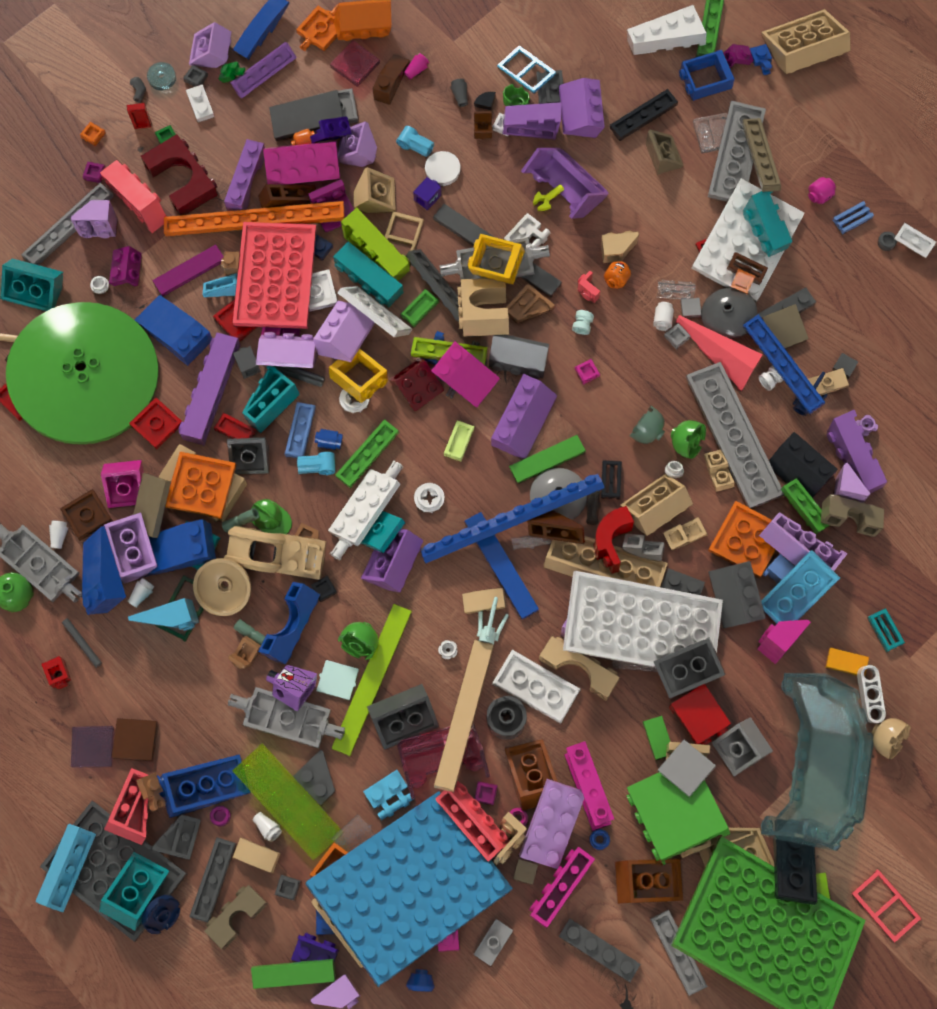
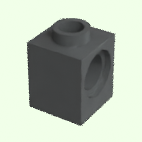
[233,346,261,379]

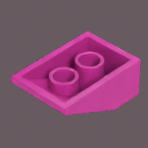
[431,341,500,408]

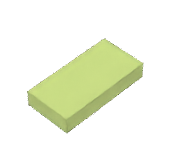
[444,420,475,462]

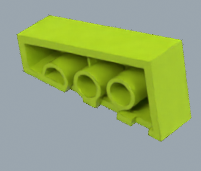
[341,208,410,281]

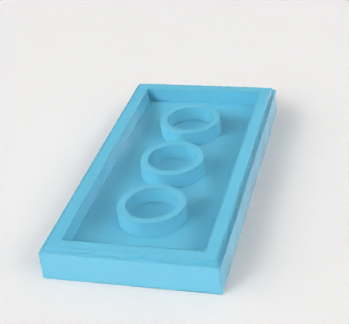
[761,550,840,624]

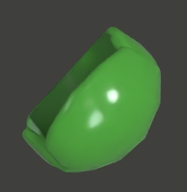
[503,84,530,106]

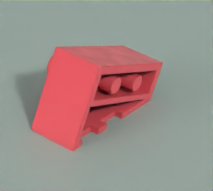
[104,768,149,845]

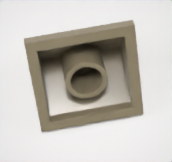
[646,129,684,175]

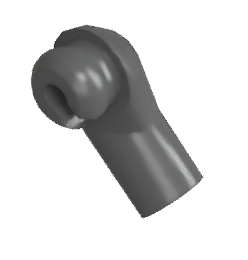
[130,77,146,103]

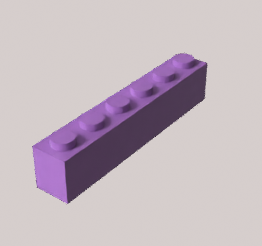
[179,333,240,446]

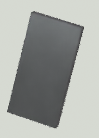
[269,90,343,141]

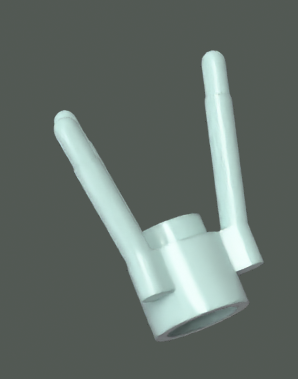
[477,597,509,644]

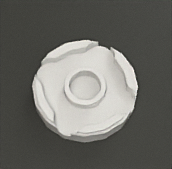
[425,151,461,186]

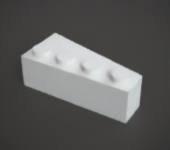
[627,5,706,55]

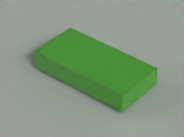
[400,289,439,328]
[642,716,671,761]

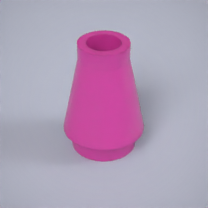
[404,53,429,80]

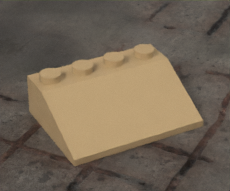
[762,9,850,74]

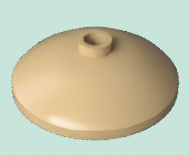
[193,558,251,616]

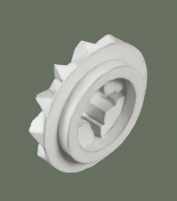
[339,385,370,414]
[414,483,445,513]

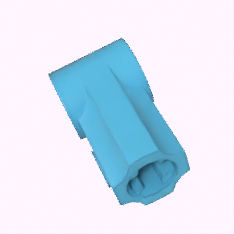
[396,126,434,157]
[297,452,336,475]

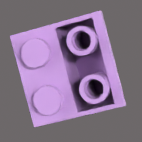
[71,200,117,238]

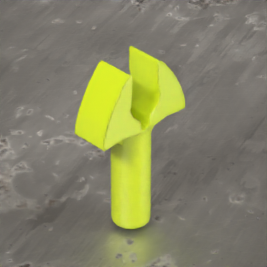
[533,185,564,211]

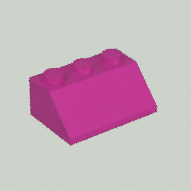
[758,620,811,664]

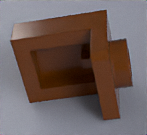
[474,111,492,140]

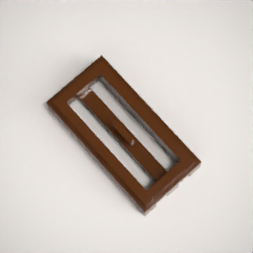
[727,252,768,285]

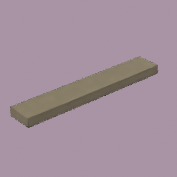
[742,118,781,192]

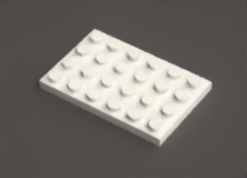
[691,178,804,303]

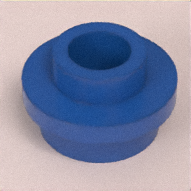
[590,829,610,850]

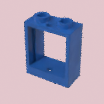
[679,50,735,101]

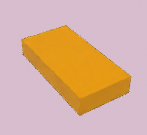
[825,648,869,677]

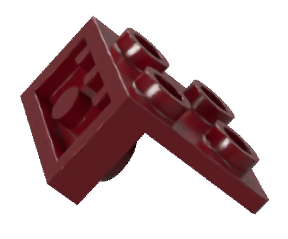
[389,358,444,411]

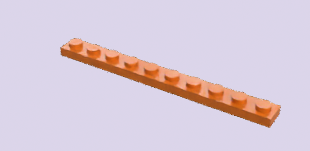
[164,201,345,237]

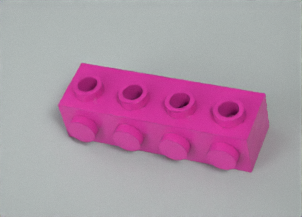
[529,847,595,929]

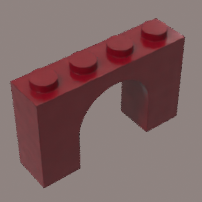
[141,134,218,216]

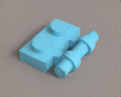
[363,770,415,821]

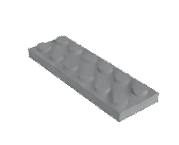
[708,101,766,202]

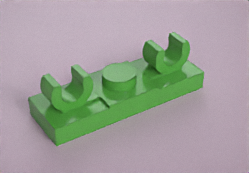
[780,478,830,535]

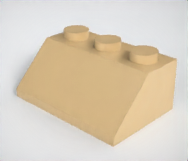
[620,474,693,536]

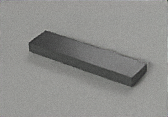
[189,837,237,923]

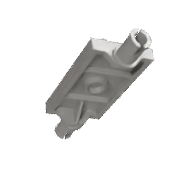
[440,237,550,279]
[0,523,82,603]
[228,687,345,749]

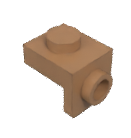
[228,636,261,669]

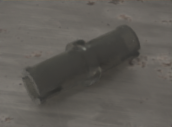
[586,490,601,525]

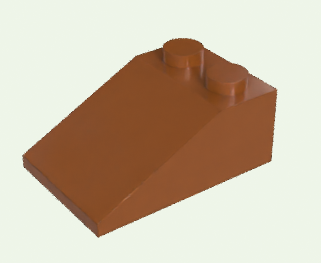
[504,739,558,811]
[615,859,683,904]

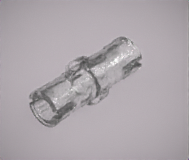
[511,534,551,550]

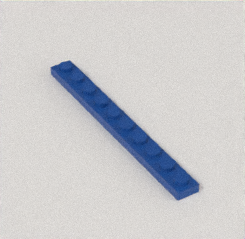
[420,474,605,563]

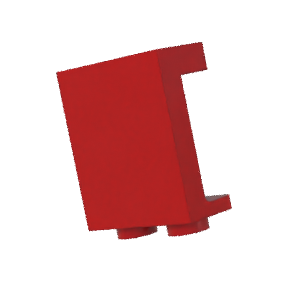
[669,684,731,745]

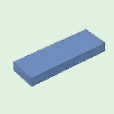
[285,402,316,459]

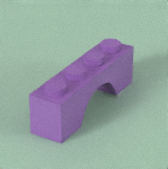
[224,139,265,211]

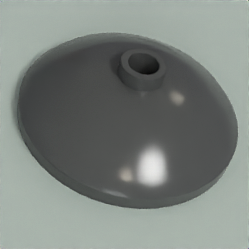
[701,288,757,339]

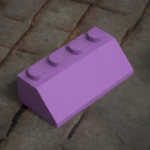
[491,374,557,460]

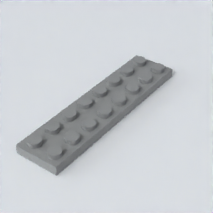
[686,362,784,509]

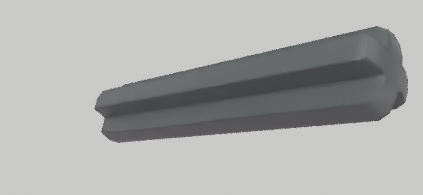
[273,366,325,387]

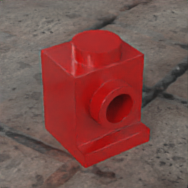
[41,656,71,689]

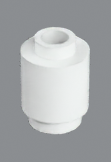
[653,302,674,331]

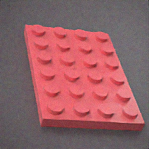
[233,222,317,329]

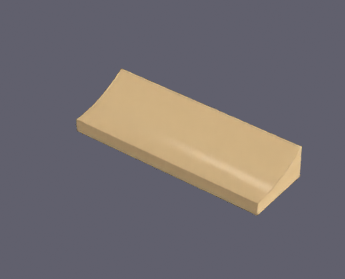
[544,536,668,587]

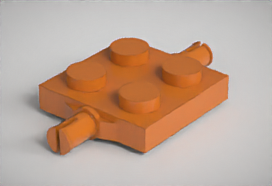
[296,4,338,51]

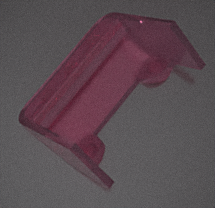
[397,723,490,799]

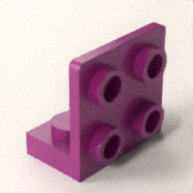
[308,179,354,233]

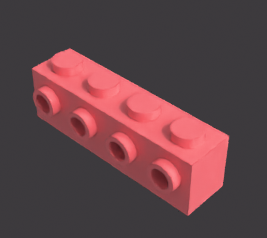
[435,781,510,862]

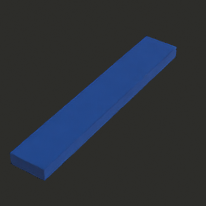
[743,314,825,414]
[464,512,539,620]

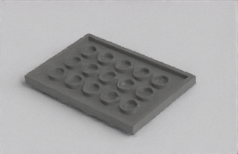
[40,801,187,942]

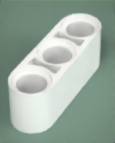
[857,665,886,723]

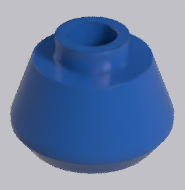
[406,969,435,992]

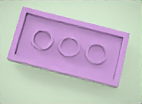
[519,779,584,869]

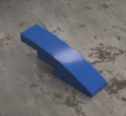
[233,0,290,60]

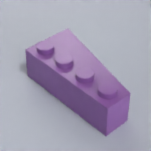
[827,410,887,493]

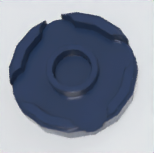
[142,895,180,934]

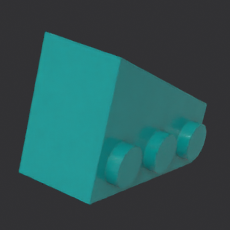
[743,191,793,257]
[242,365,300,433]

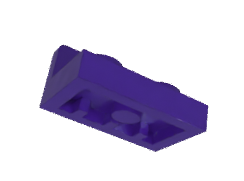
[310,116,352,143]
[291,933,339,963]

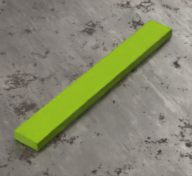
[332,604,412,756]

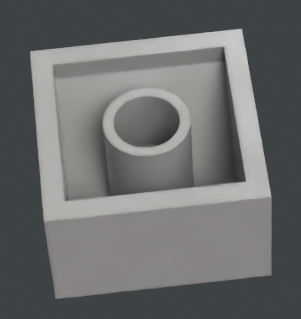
[711,717,773,776]

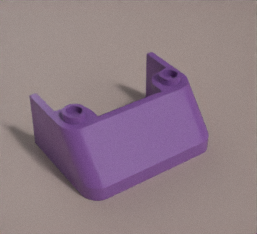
[521,148,609,219]

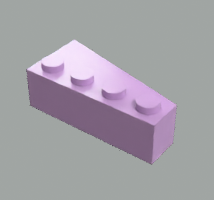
[759,513,847,571]

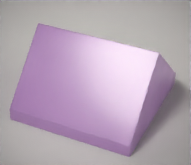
[834,463,870,503]

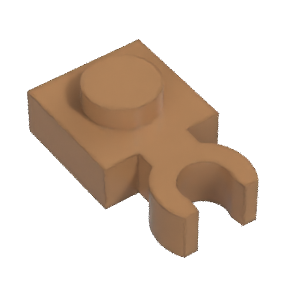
[136,772,166,812]

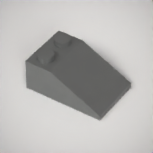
[653,637,726,699]

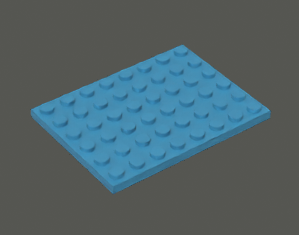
[305,791,513,987]

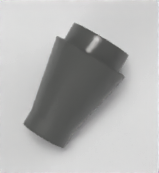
[450,79,468,107]

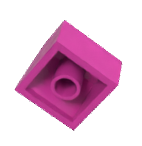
[101,460,144,508]

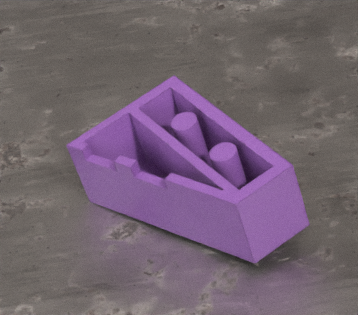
[502,102,562,140]

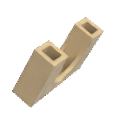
[457,278,509,336]
[159,444,247,522]

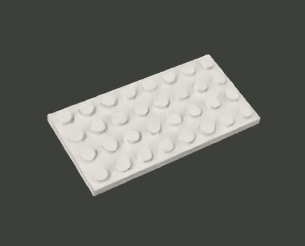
[563,571,723,668]

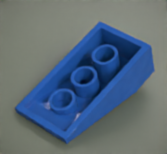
[135,295,212,366]
[144,519,216,577]
[82,526,126,615]
[160,754,251,818]

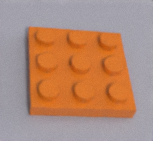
[165,452,237,519]
[708,501,776,579]

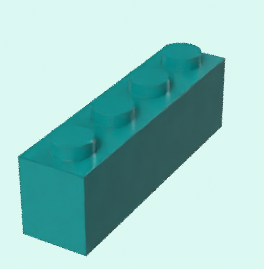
[333,242,404,308]

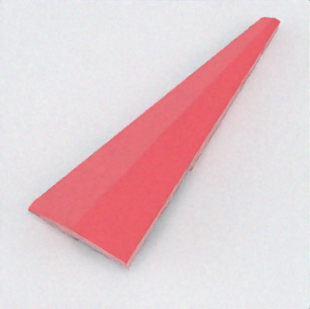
[675,315,763,392]

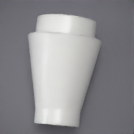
[49,521,69,549]
[128,578,155,608]
[253,812,282,842]

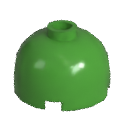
[671,420,706,459]
[0,572,33,612]
[338,622,379,660]

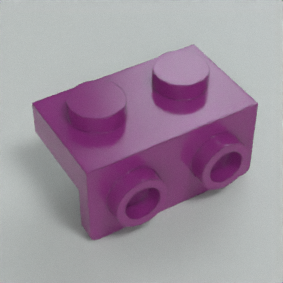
[109,246,142,286]

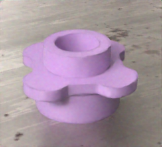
[856,415,878,437]

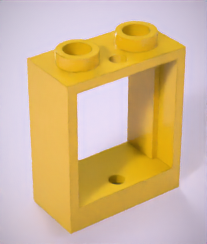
[468,234,525,285]
[329,348,388,403]

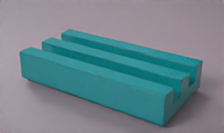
[867,608,905,652]

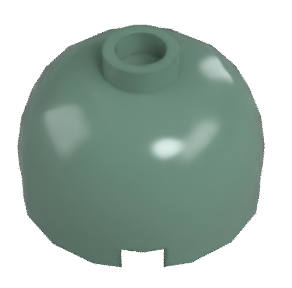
[629,406,665,444]

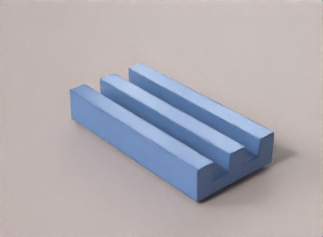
[832,201,874,235]

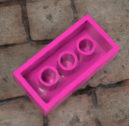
[263,141,340,184]

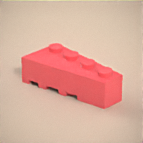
[100,160,167,233]

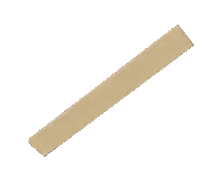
[434,640,494,792]

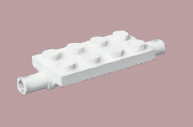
[328,461,403,560]

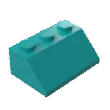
[0,258,63,311]

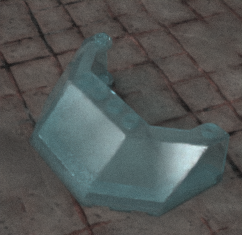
[761,673,873,851]

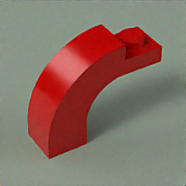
[594,506,634,574]

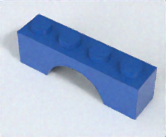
[258,582,320,664]

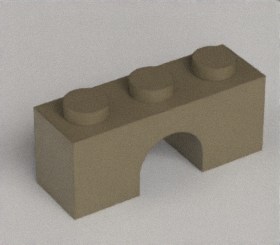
[821,494,884,537]
[204,885,268,950]

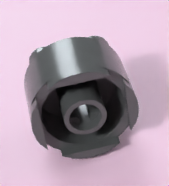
[487,696,527,740]

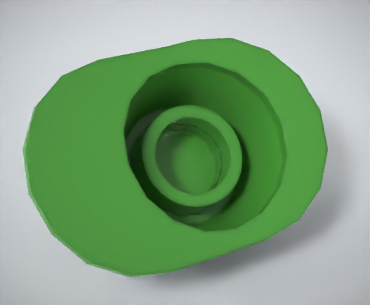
[251,499,292,534]

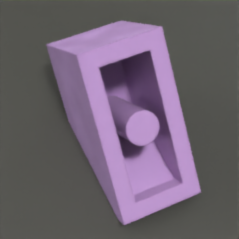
[311,974,361,1009]

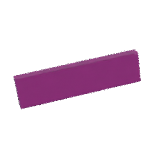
[152,244,224,296]

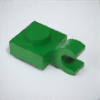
[218,62,246,83]

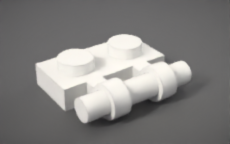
[504,213,551,248]

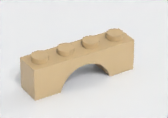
[539,636,620,701]

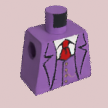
[266,665,317,711]

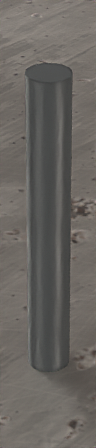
[62,618,102,668]

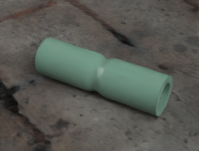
[222,508,259,533]
[234,619,266,645]

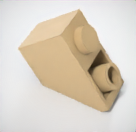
[601,231,639,263]

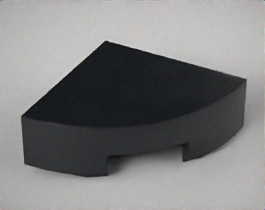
[474,92,496,110]

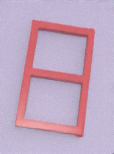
[851,869,922,943]

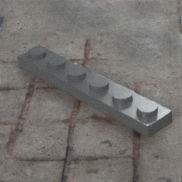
[406,249,475,337]

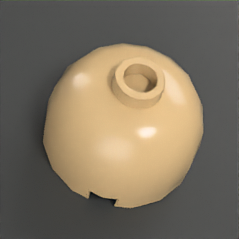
[872,718,911,759]

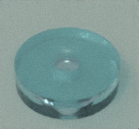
[147,62,176,91]

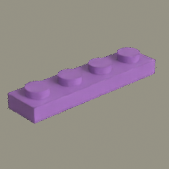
[230,42,297,98]

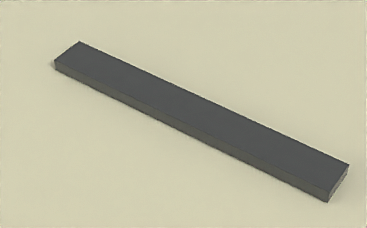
[433,204,562,298]

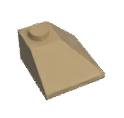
[354,167,396,213]

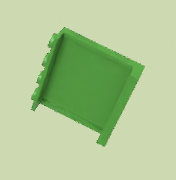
[626,773,730,865]

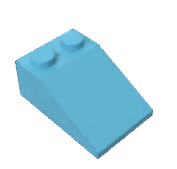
[128,598,199,631]

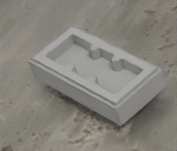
[473,919,513,966]

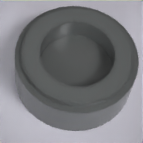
[878,232,897,251]

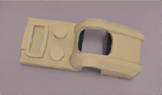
[224,526,327,580]

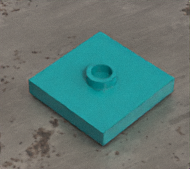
[361,511,405,553]

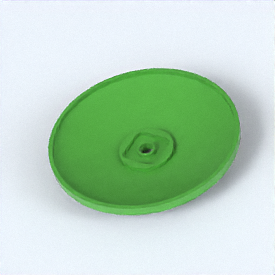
[6,302,159,444]

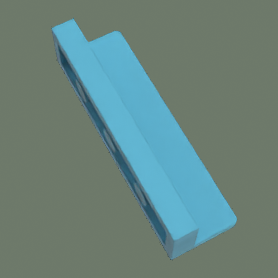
[36,824,96,912]

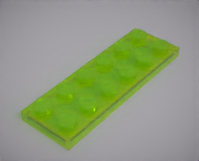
[232,743,344,861]

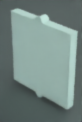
[316,660,359,701]

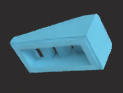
[202,274,238,297]

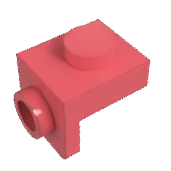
[577,271,600,304]

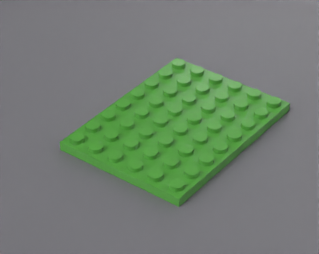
[671,836,866,1009]

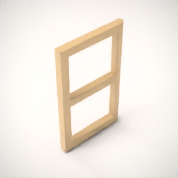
[385,211,424,266]

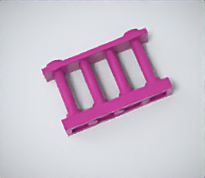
[564,741,614,832]

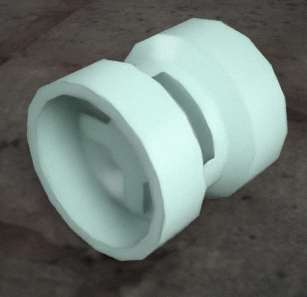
[572,310,594,335]

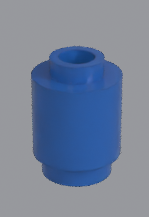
[315,429,343,450]

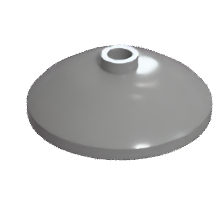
[530,468,587,520]

